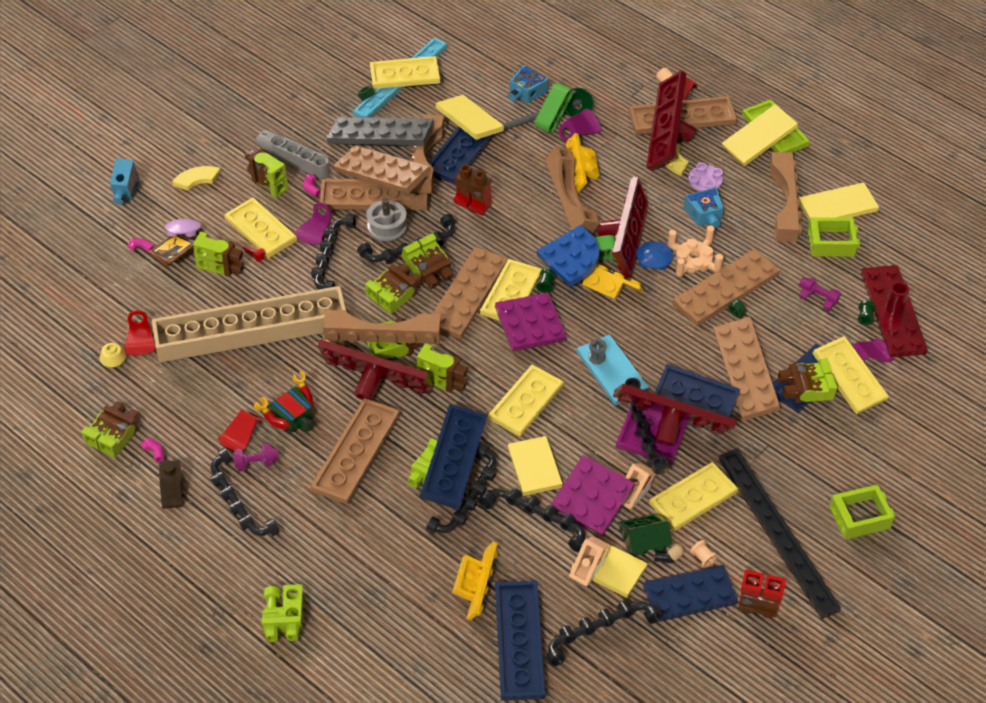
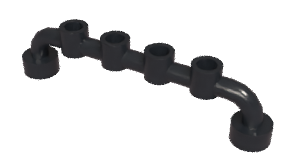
[311,214,356,289]
[357,214,456,264]
[625,378,669,475]
[426,442,497,535]
[210,447,280,537]
[478,488,586,553]
[546,600,663,667]

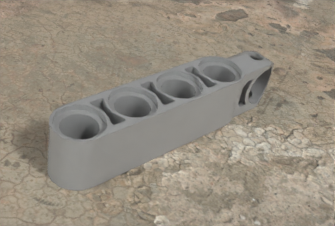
[256,131,330,178]

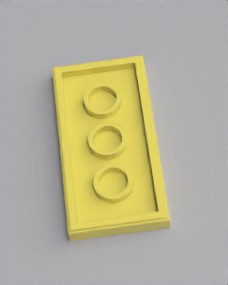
[370,56,440,89]
[435,95,504,140]
[722,104,798,166]
[799,183,879,220]
[224,198,297,258]
[480,259,542,321]
[812,336,889,415]
[488,365,564,437]
[649,462,738,531]

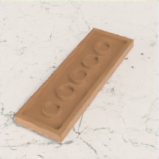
[629,96,737,135]
[333,145,431,194]
[320,179,428,210]
[432,247,508,339]
[672,249,780,326]
[713,317,781,421]
[310,398,400,505]

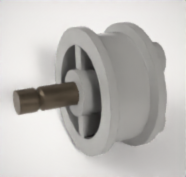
[366,198,407,242]

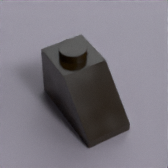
[159,460,183,509]

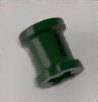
[536,269,555,293]
[858,300,876,326]

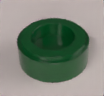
[358,85,375,100]
[728,299,747,318]

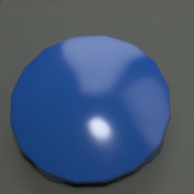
[637,241,673,270]

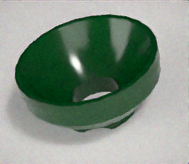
[565,88,594,117]

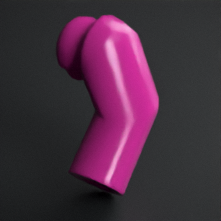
[303,174,321,198]
[127,238,155,251]
[141,437,164,463]

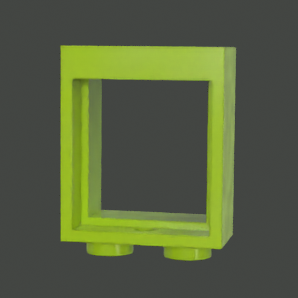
[807,217,860,257]
[829,484,895,540]

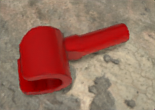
[243,245,266,262]

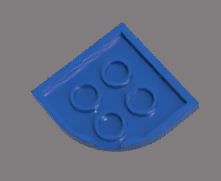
[536,225,599,287]

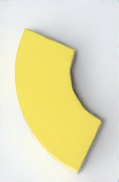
[665,143,689,176]
[172,166,221,191]

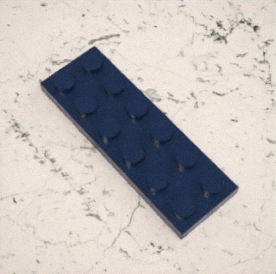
[419,404,487,510]
[495,581,545,701]

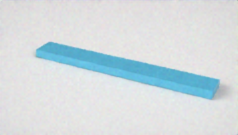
[353,37,448,118]

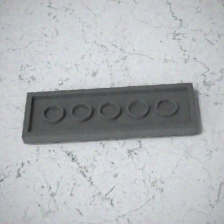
[326,117,435,145]

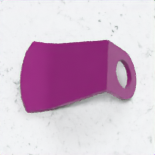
[559,109,601,141]
[295,202,331,245]
[853,339,894,362]

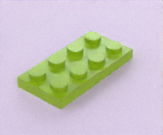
[742,99,810,153]

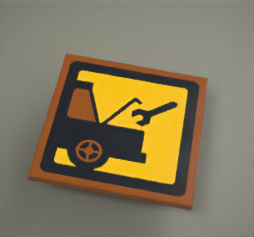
[148,234,195,267]

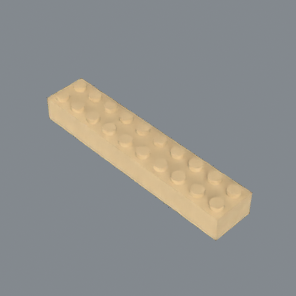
[152,286,346,363]

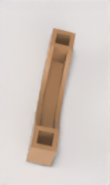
[411,114,444,194]
[545,146,600,235]
[770,152,802,242]
[323,310,441,344]

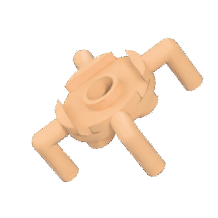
[668,226,723,277]

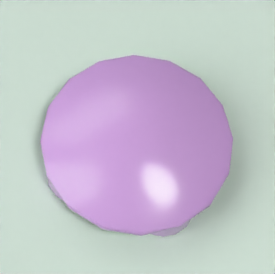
[688,162,723,191]
[165,218,201,237]

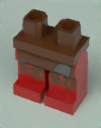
[454,163,492,216]
[738,569,786,619]

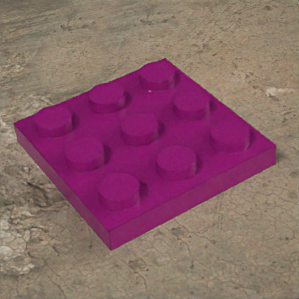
[495,293,567,351]
[615,406,689,465]
[550,455,635,537]

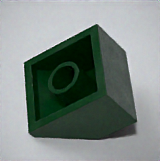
[618,513,672,556]

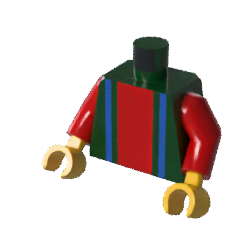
[254,371,315,433]

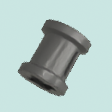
[588,339,607,365]

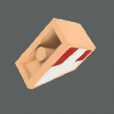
[624,463,657,510]
[569,536,611,586]

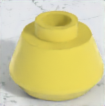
[100,343,126,368]

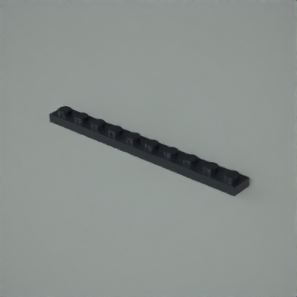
[719,449,841,619]

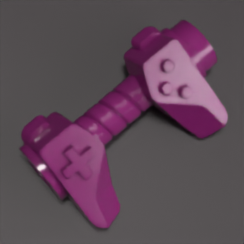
[799,277,841,312]
[233,444,279,472]

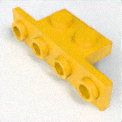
[566,133,600,193]
[582,265,644,300]
[452,541,498,621]

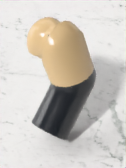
[654,543,684,563]

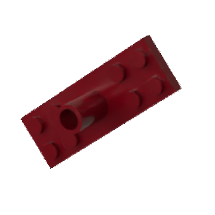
[646,70,695,171]
[597,176,649,278]
[861,265,928,358]
[318,339,433,400]
[613,384,737,446]

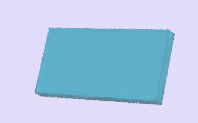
[576,334,649,406]

